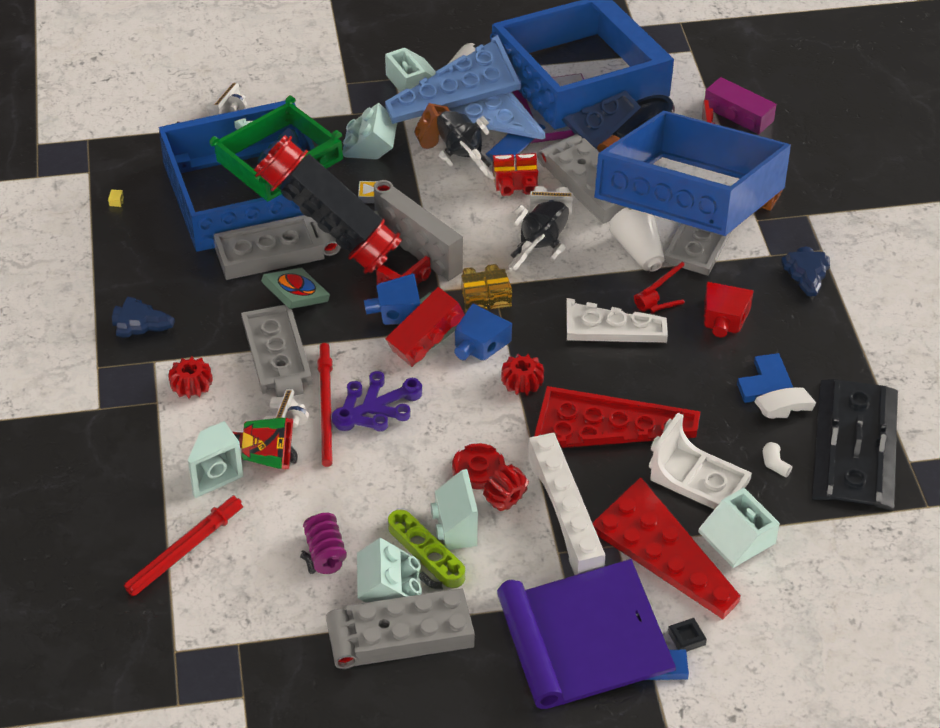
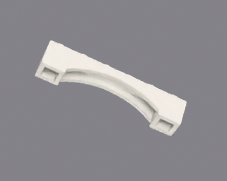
[528,433,605,575]

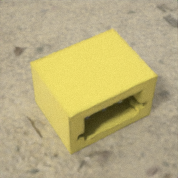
[108,189,124,207]

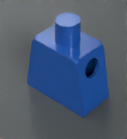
[364,274,420,325]
[454,303,512,360]

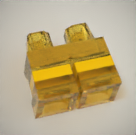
[461,264,512,312]

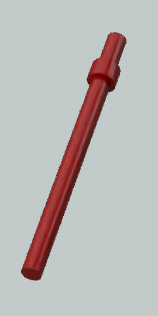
[317,343,333,467]

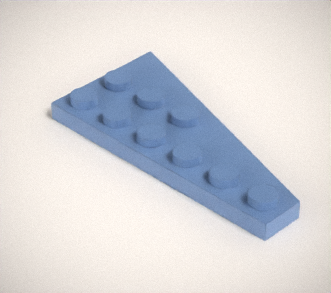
[385,35,521,124]

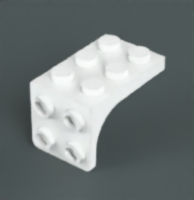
[649,413,752,509]

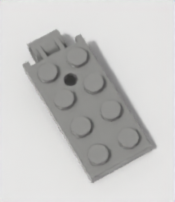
[664,223,732,276]
[241,305,313,397]

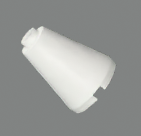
[609,207,665,272]

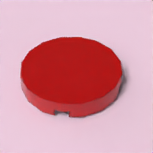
[452,443,505,490]

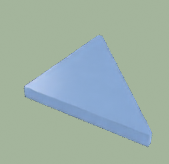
[449,92,545,139]

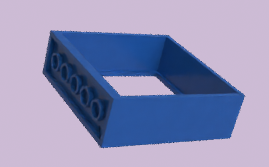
[490,0,674,130]
[158,101,315,252]
[594,110,791,236]

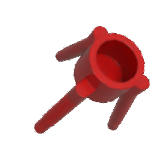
[634,262,685,314]

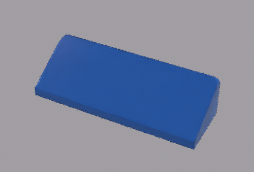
[486,123,546,161]

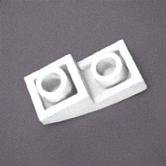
[754,388,816,419]

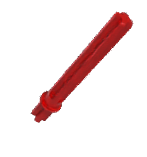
[124,495,243,596]

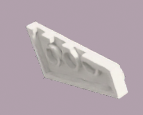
[566,298,668,343]

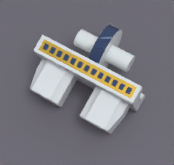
[207,82,247,116]
[530,186,573,215]
[264,389,309,428]

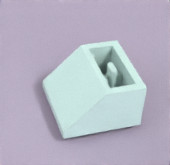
[385,48,436,92]
[343,103,397,159]
[698,488,780,568]
[357,538,422,603]

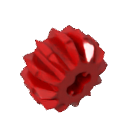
[501,353,544,396]
[168,356,213,399]
[483,464,529,511]

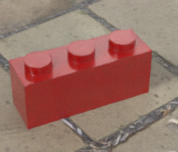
[385,287,465,367]

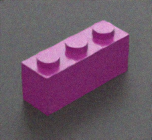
[704,77,776,134]

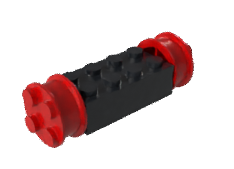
[253,135,402,274]

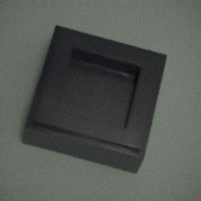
[668,618,707,652]

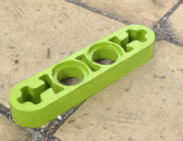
[388,510,465,588]

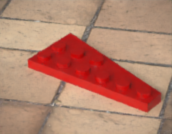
[534,386,701,448]
[592,477,741,619]

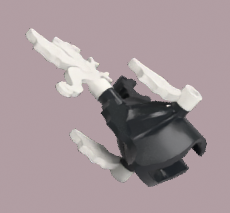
[437,111,495,180]
[506,201,569,273]

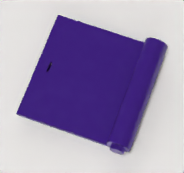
[497,559,676,709]

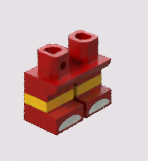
[492,153,538,196]

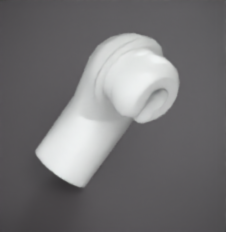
[762,442,792,477]

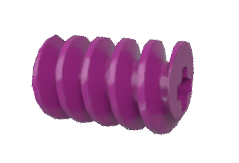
[303,513,347,574]

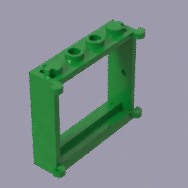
[209,95,343,202]

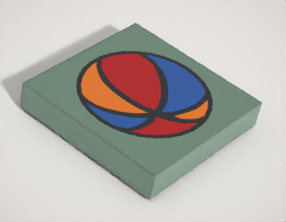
[261,268,330,309]

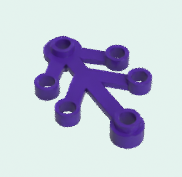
[332,371,422,431]

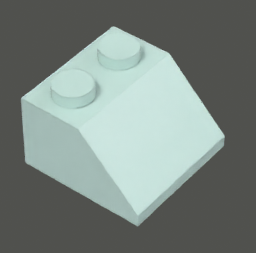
[188,421,243,498]
[430,469,478,550]

